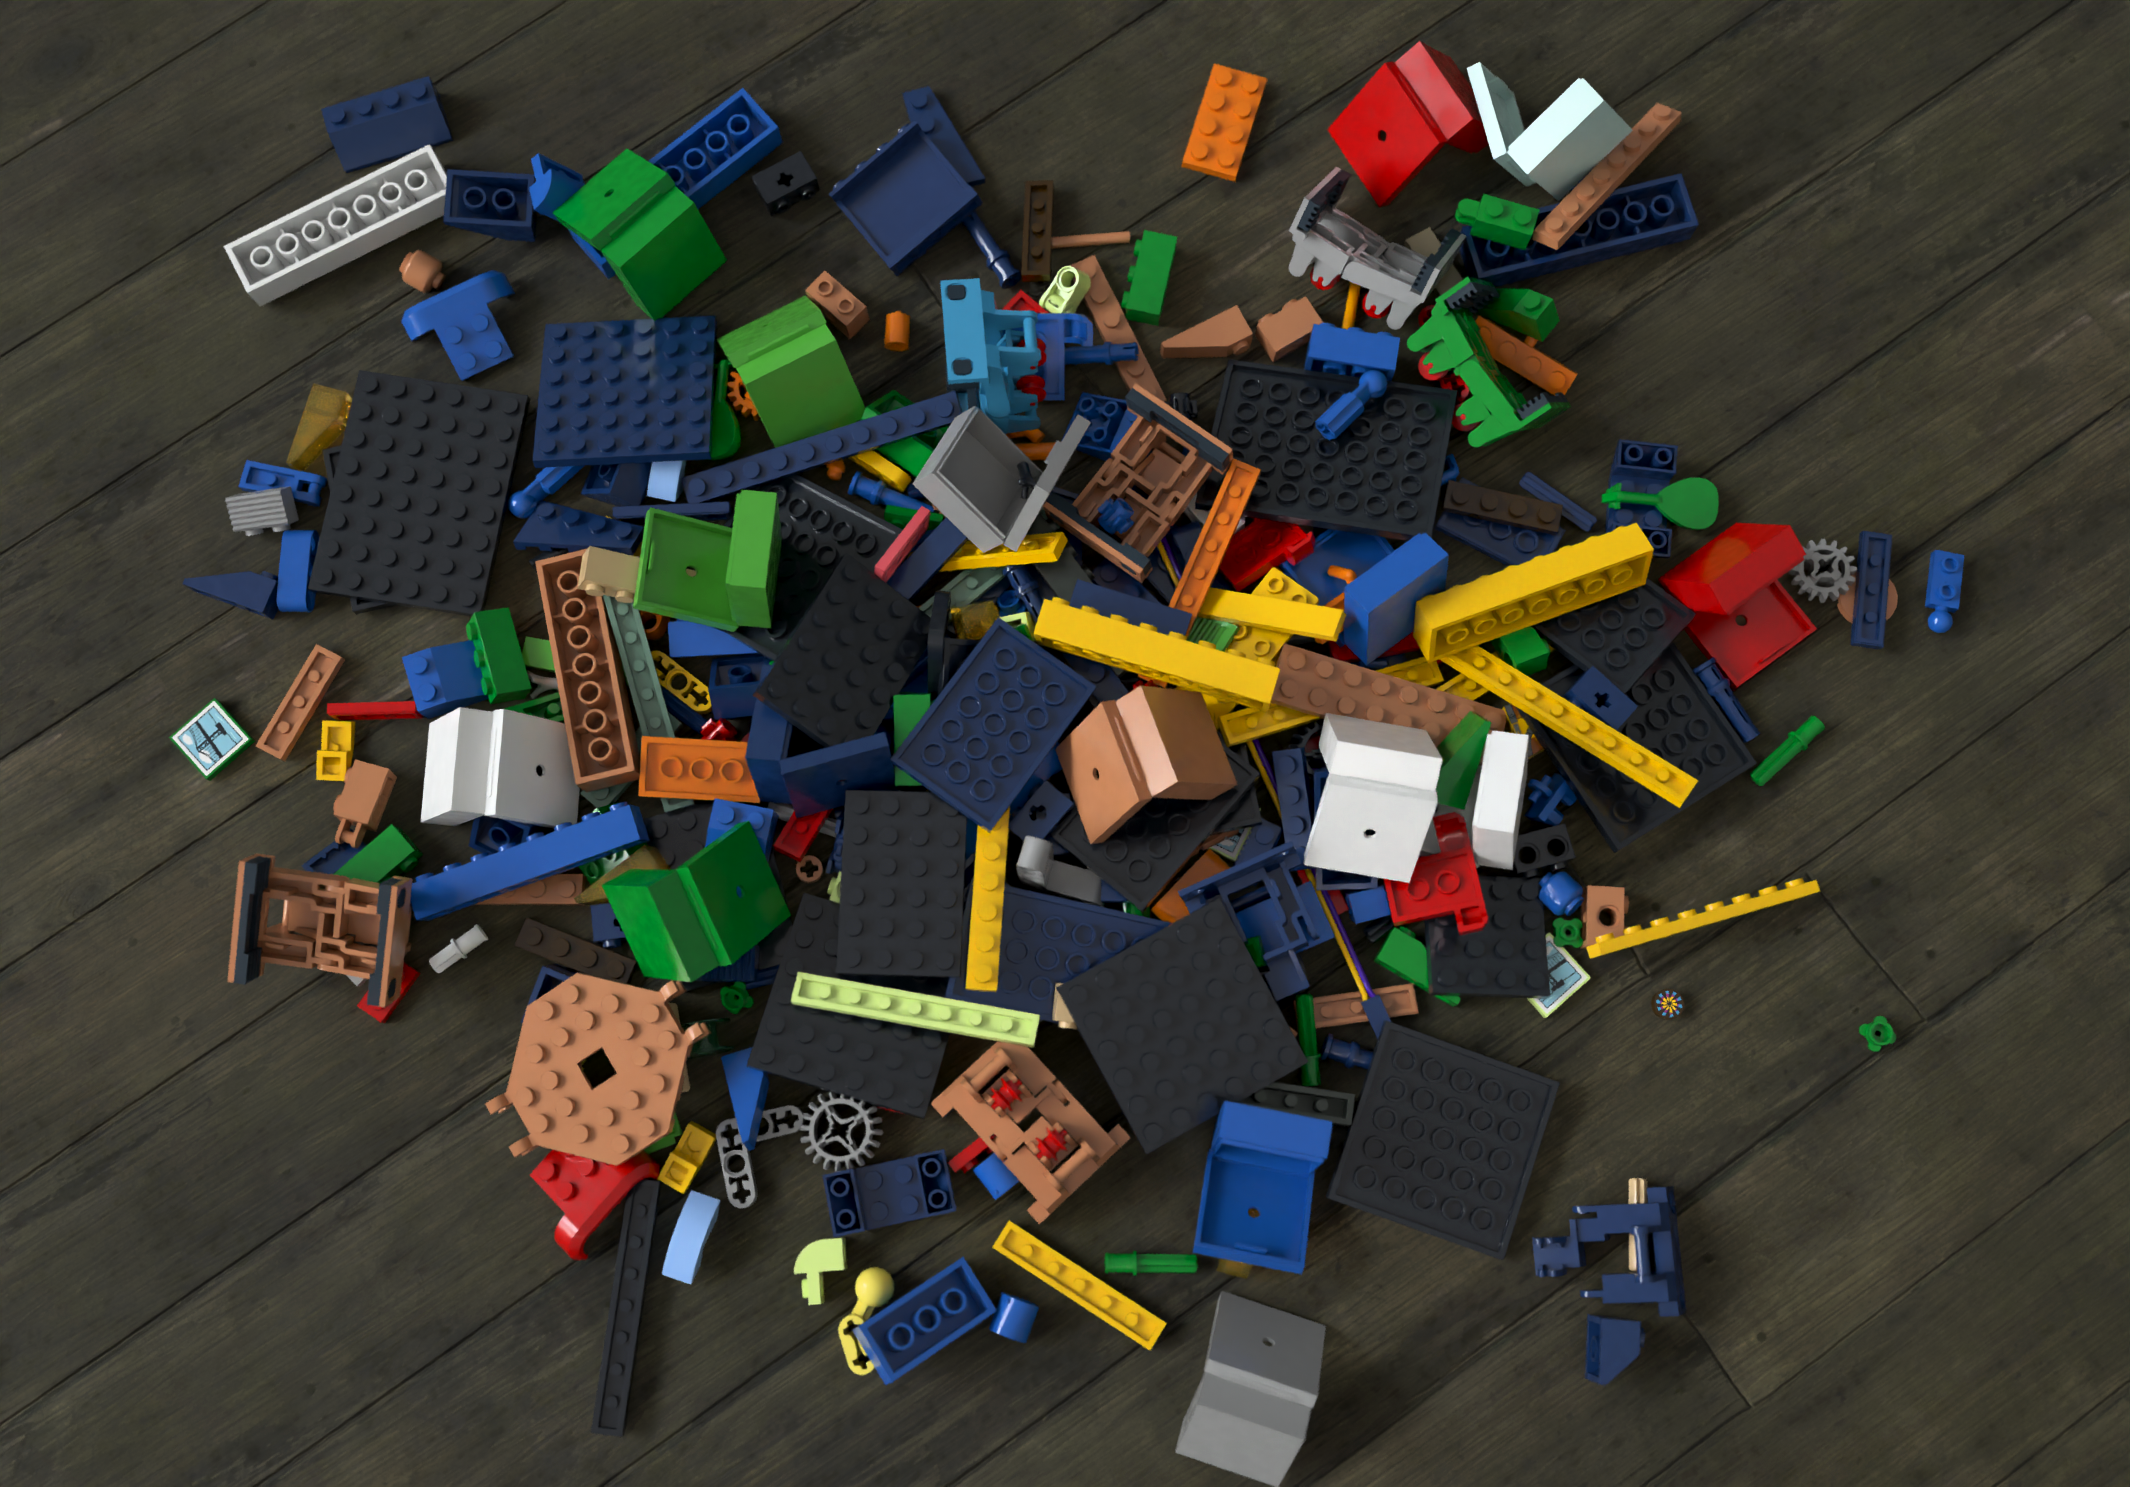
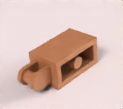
[333,759,397,849]

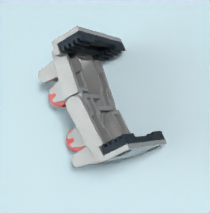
[1289,167,1466,330]

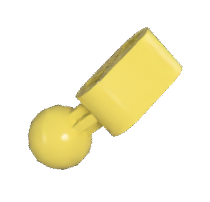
[838,1267,894,1375]

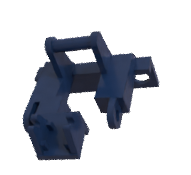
[1178,841,1319,1002]
[1532,1186,1687,1316]

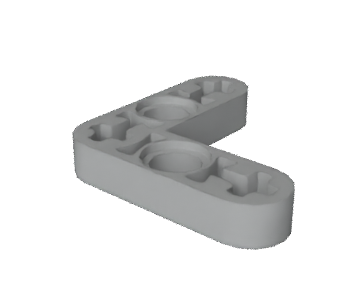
[716,1106,805,1208]

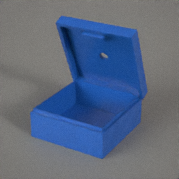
[1279,529,1449,666]
[1193,1101,1333,1274]

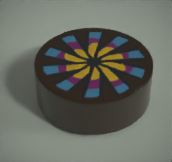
[1651,989,1684,1020]

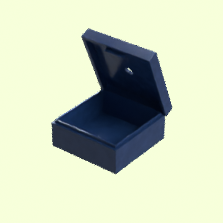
[745,664,898,818]

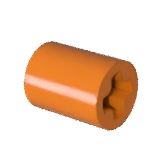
[885,311,910,351]

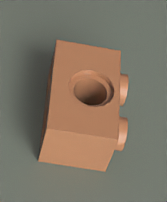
[805,271,870,339]
[1580,885,1629,949]

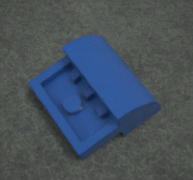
[529,153,584,222]

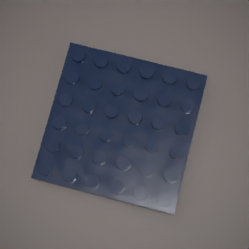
[532,316,717,468]

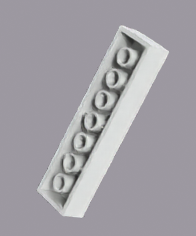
[224,144,447,306]

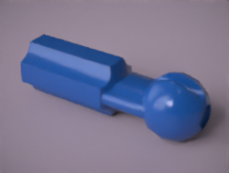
[1315,370,1387,440]
[508,466,584,519]

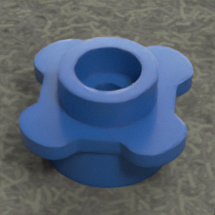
[997,590,1026,617]

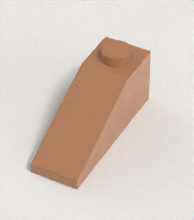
[1160,305,1253,358]

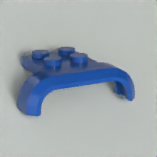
[401,270,515,381]
[1002,313,1093,400]

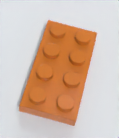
[1182,64,1267,182]
[638,736,760,803]

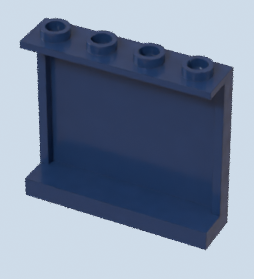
[829,120,983,276]

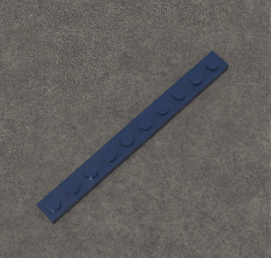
[681,391,963,503]

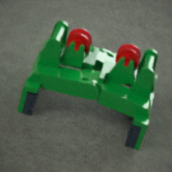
[1407,277,1571,447]

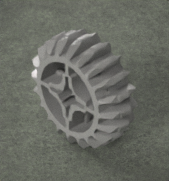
[800,1092,883,1172]

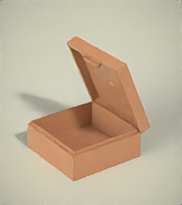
[1055,686,1238,845]

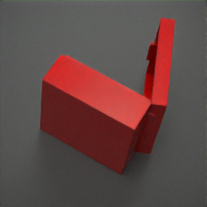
[1327,41,1489,207]
[1658,523,1817,690]

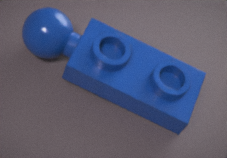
[1925,549,1964,633]

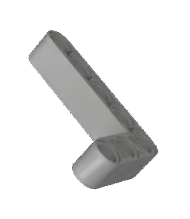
[1017,836,1105,907]

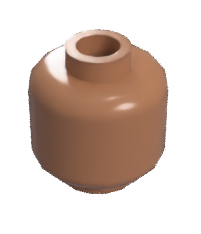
[399,250,445,293]

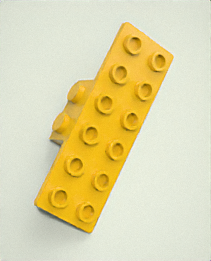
[1175,567,1319,731]

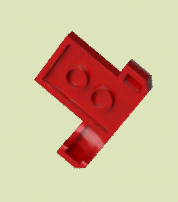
[1218,517,1316,592]
[1384,812,1489,935]
[530,1149,660,1261]

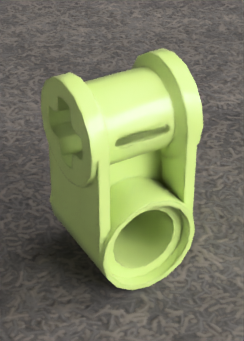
[1039,266,1091,313]

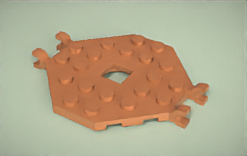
[485,973,711,1166]

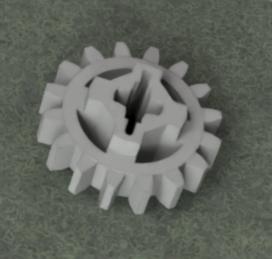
[1788,538,1857,603]

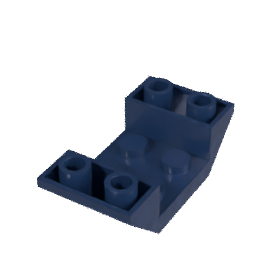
[1605,439,1678,559]
[822,1149,957,1237]

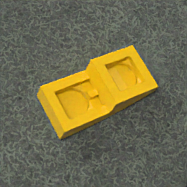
[316,720,355,781]
[657,1121,716,1194]

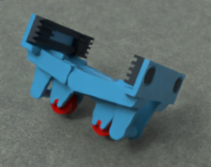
[940,278,1047,435]

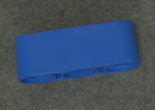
[276,530,320,612]

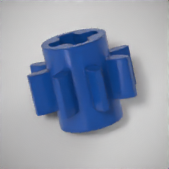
[1097,498,1134,535]

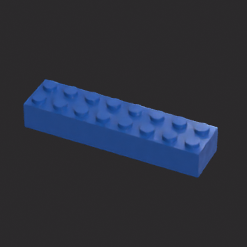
[568,88,783,279]

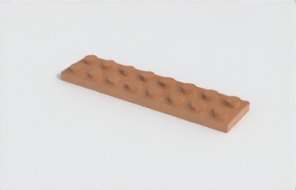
[1270,643,1507,766]

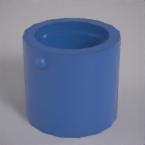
[973,1153,1020,1200]
[989,1292,1039,1343]

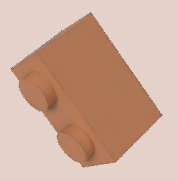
[1255,296,1323,363]

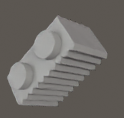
[225,486,299,536]

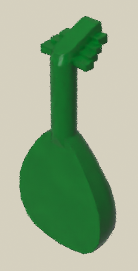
[707,360,741,460]
[1602,477,1719,530]

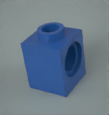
[1343,881,1391,924]

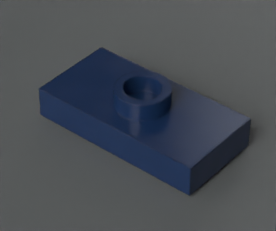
[302,829,366,874]

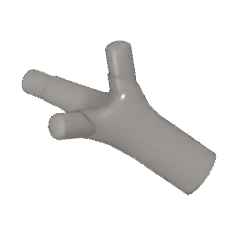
[527,670,559,699]

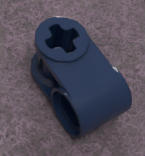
[1169,520,1202,570]

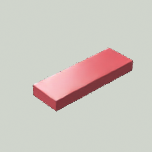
[874,506,931,583]

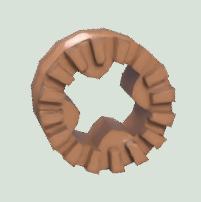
[796,855,823,883]

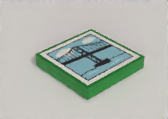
[169,698,255,781]

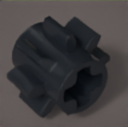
[1164,393,1198,421]

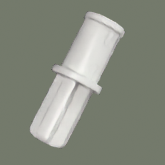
[429,924,488,973]

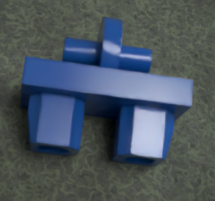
[1525,773,1577,827]

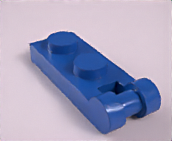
[238,460,327,507]

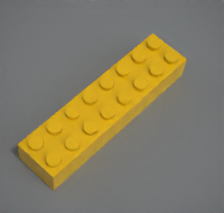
[1413,523,1654,663]
[1033,597,1280,712]

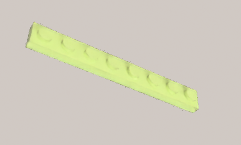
[791,972,1040,1048]

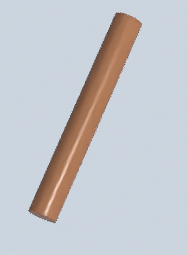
[1052,231,1130,249]

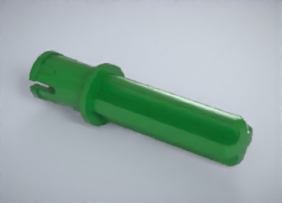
[1750,716,1825,786]
[1295,993,1321,1086]
[1105,1251,1198,1276]

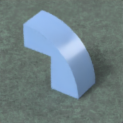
[647,460,686,502]
[662,1190,720,1285]

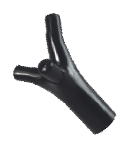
[1017,462,1037,499]

